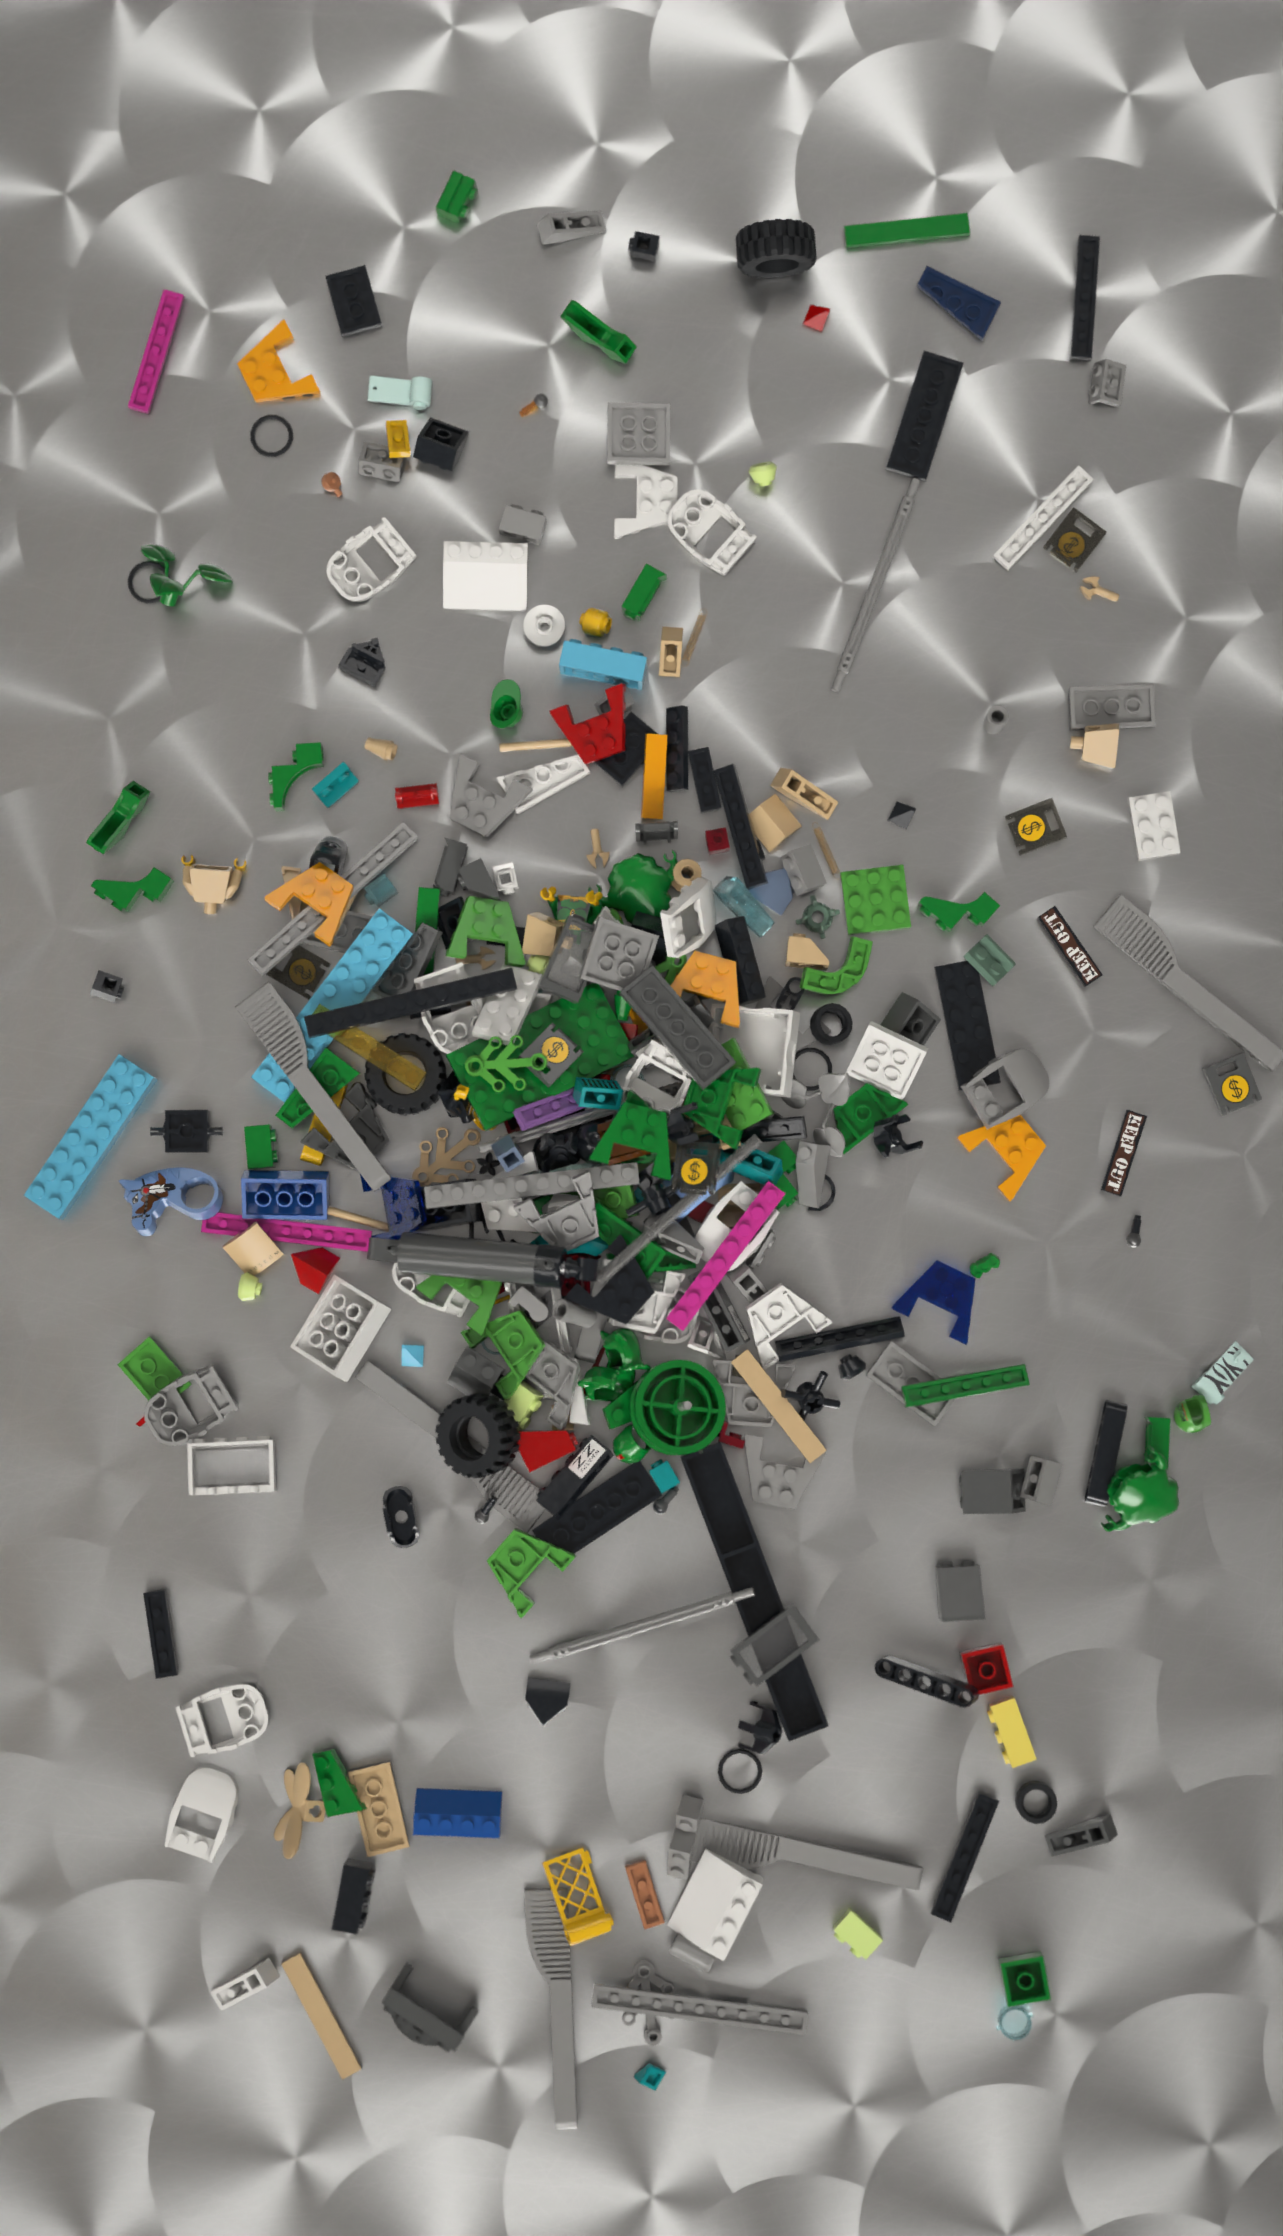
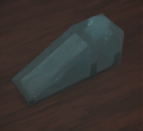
[713,876,775,937]

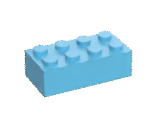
[559,639,647,690]

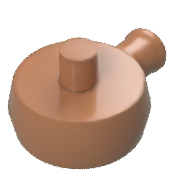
[321,472,343,497]

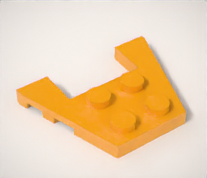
[237,319,320,402]
[264,862,354,947]
[671,951,740,1028]
[957,1115,1046,1202]

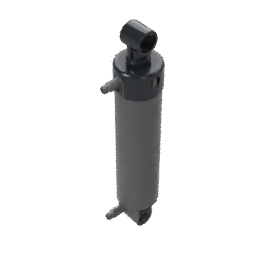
[367,1232,599,1289]

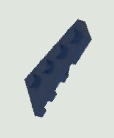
[917,266,1001,340]

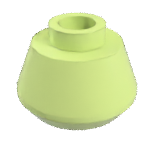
[749,462,777,486]
[526,955,550,974]
[238,1272,262,1301]

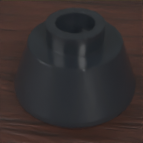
[838,1354,866,1381]

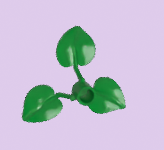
[140,544,233,607]

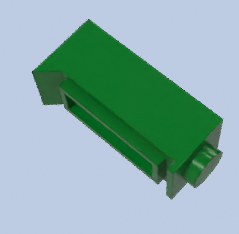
[621,563,667,621]
[1144,1417,1171,1470]

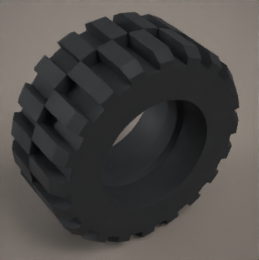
[736,219,817,278]
[364,1033,447,1116]
[435,1393,521,1478]

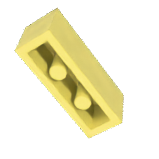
[987,1696,1037,1768]

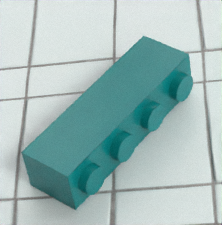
[696,1133,783,1185]

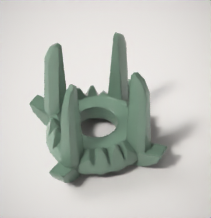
[796,895,840,939]

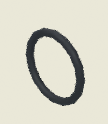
[250,415,293,457]
[128,561,170,603]
[793,1048,832,1091]
[718,1749,762,1794]

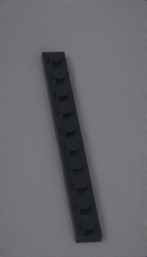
[304,968,517,1039]

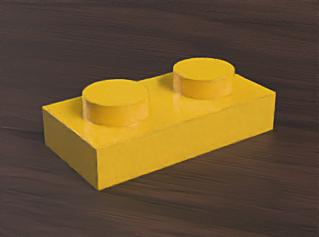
[386,420,410,458]

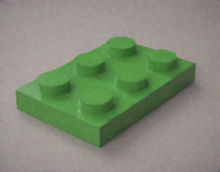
[117,1336,192,1401]

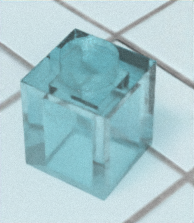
[364,873,398,907]

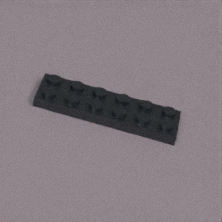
[886,350,963,482]
[934,961,1001,1091]
[532,1461,663,1554]

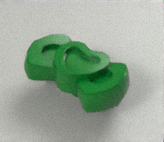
[969,1253,1000,1278]

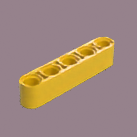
[300,1083,349,1166]

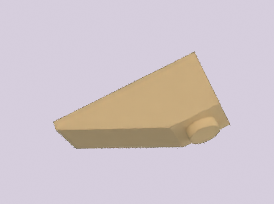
[770,767,838,820]

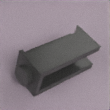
[433,837,468,897]

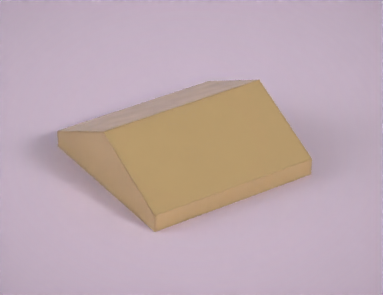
[749,794,802,853]

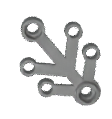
[622,1960,675,2046]

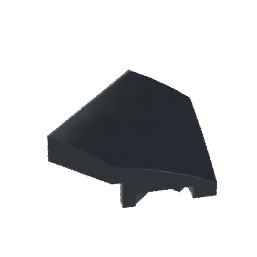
[338,638,385,687]
[525,1678,571,1726]

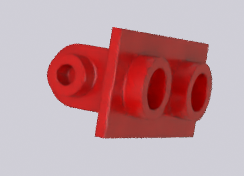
[395,783,439,809]

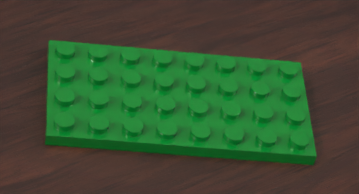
[446,983,635,1131]

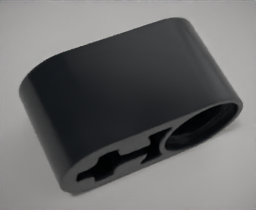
[775,977,805,1010]

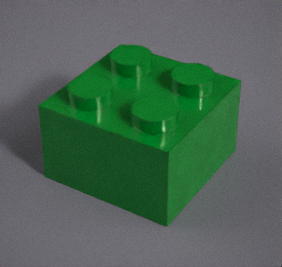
[998,1951,1051,2007]

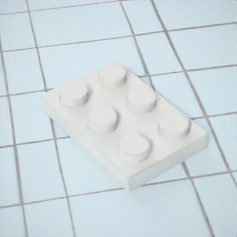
[1128,791,1181,860]

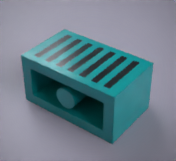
[572,1077,623,1110]

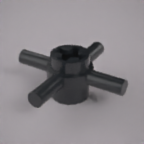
[625,1179,685,1217]
[781,1371,840,1420]

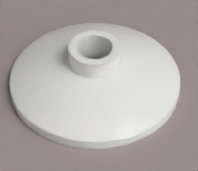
[523,605,565,646]

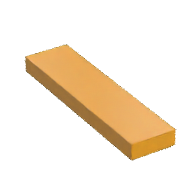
[641,734,668,819]

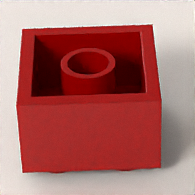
[959,1642,1013,1695]

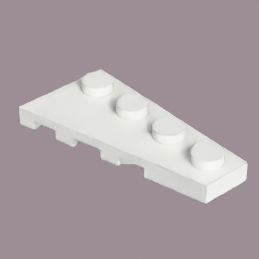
[496,754,590,815]

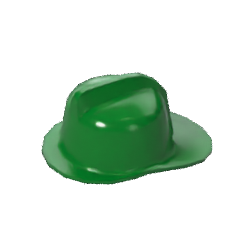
[490,679,523,728]

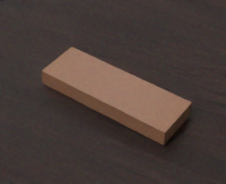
[625,1860,665,1930]

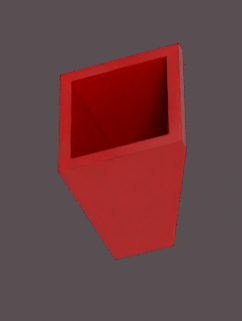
[517,1430,579,1473]

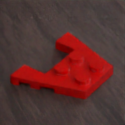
[549,683,626,764]

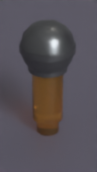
[519,393,548,417]

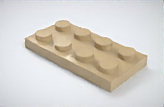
[348,1761,410,1857]

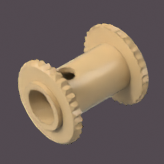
[671,859,702,893]

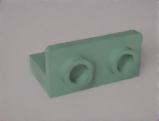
[963,934,1016,986]

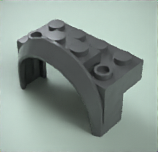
[382,1962,479,2052]

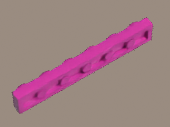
[128,289,185,414]

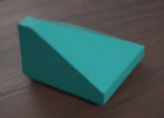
[634,2063,666,2091]

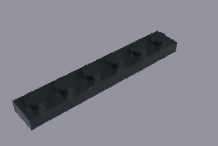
[1070,235,1100,360]
[714,764,768,890]
[775,1316,905,1362]
[931,1792,999,1923]

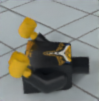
[438,1071,474,1124]

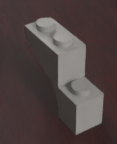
[667,1795,704,1880]

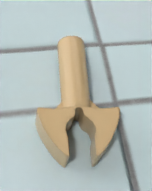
[1080,577,1119,602]
[586,828,610,869]
[455,946,496,970]

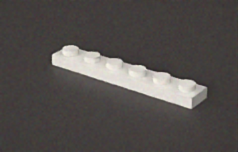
[993,465,1094,571]

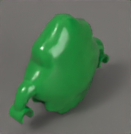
[588,850,678,924]
[1101,1446,1179,1532]

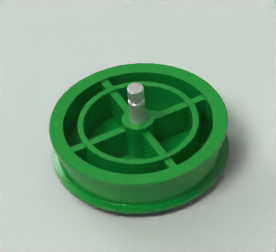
[630,1360,726,1455]

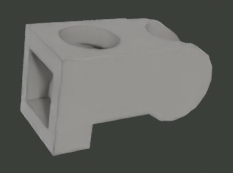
[508,1284,549,1322]

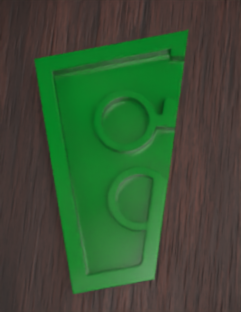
[602,1380,638,1429]
[312,1749,367,1817]

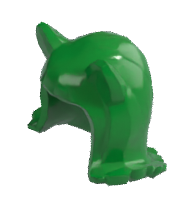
[600,1328,651,1372]
[578,1365,636,1401]

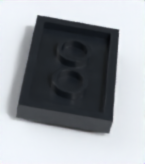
[325,265,382,337]
[593,712,658,787]

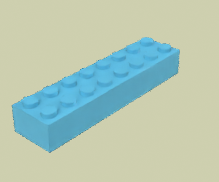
[23,1054,158,1220]

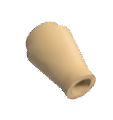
[365,737,398,761]

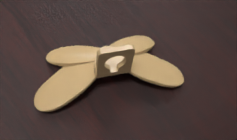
[274,1762,325,1859]

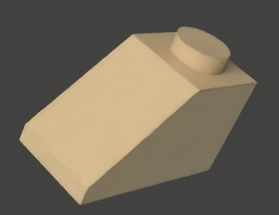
[659,627,683,677]

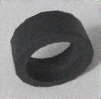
[810,1003,853,1045]
[1015,1781,1057,1824]

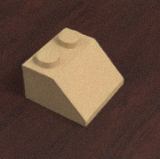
[785,933,829,970]

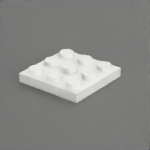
[846,1021,928,1101]

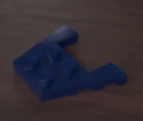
[360,1174,426,1240]
[891,1260,976,1345]

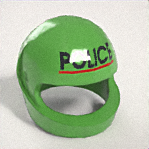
[1174,1395,1211,1433]

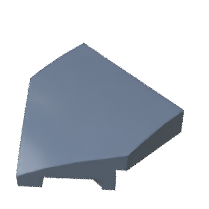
[746,868,794,915]

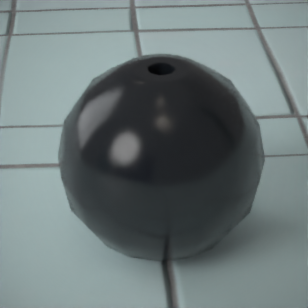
[575,1120,604,1164]

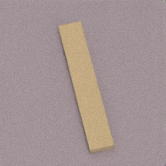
[731,1349,827,1463]
[281,1952,362,2080]

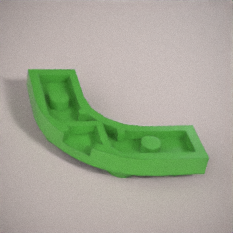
[800,936,873,994]

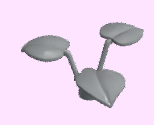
[781,1073,850,1157]

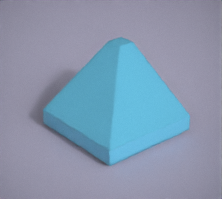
[402,1345,424,1367]

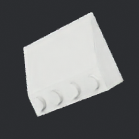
[443,541,529,611]
[290,1274,391,1382]
[667,1848,763,1961]

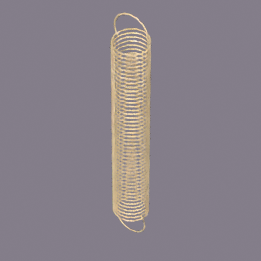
[681,608,707,664]
[812,822,841,879]

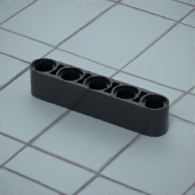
[1084,1400,1128,1507]
[875,1655,979,1708]

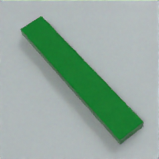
[844,213,970,248]
[901,1364,1030,1408]

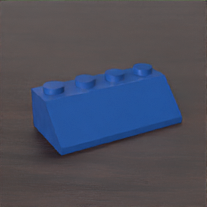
[241,1170,329,1220]
[413,1788,502,1838]

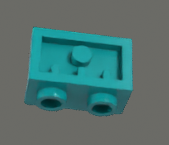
[312,761,359,808]

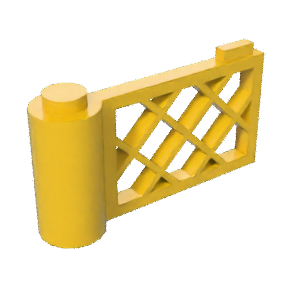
[542,1848,614,1946]

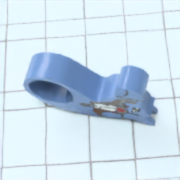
[119,1167,223,1236]

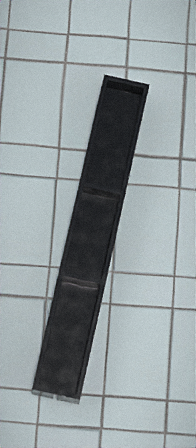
[680,1442,829,1742]

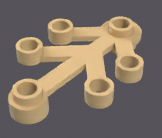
[412,1127,481,1187]

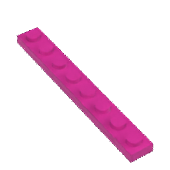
[666,1181,785,1331]
[201,1213,373,1252]

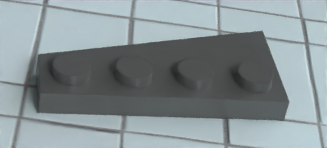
[372,923,443,998]

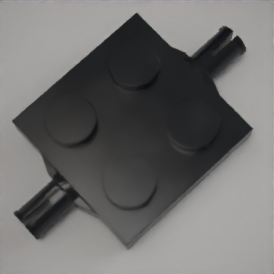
[150,1110,223,1153]

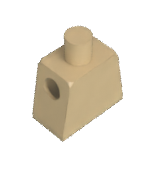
[1070,723,1119,768]
[522,912,573,956]

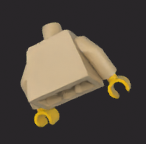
[181,855,247,914]

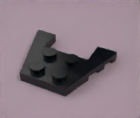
[564,1234,654,1324]

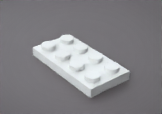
[472,964,542,1045]

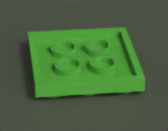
[840,865,911,935]

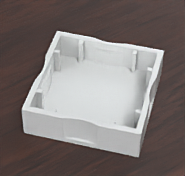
[709,1004,800,1097]

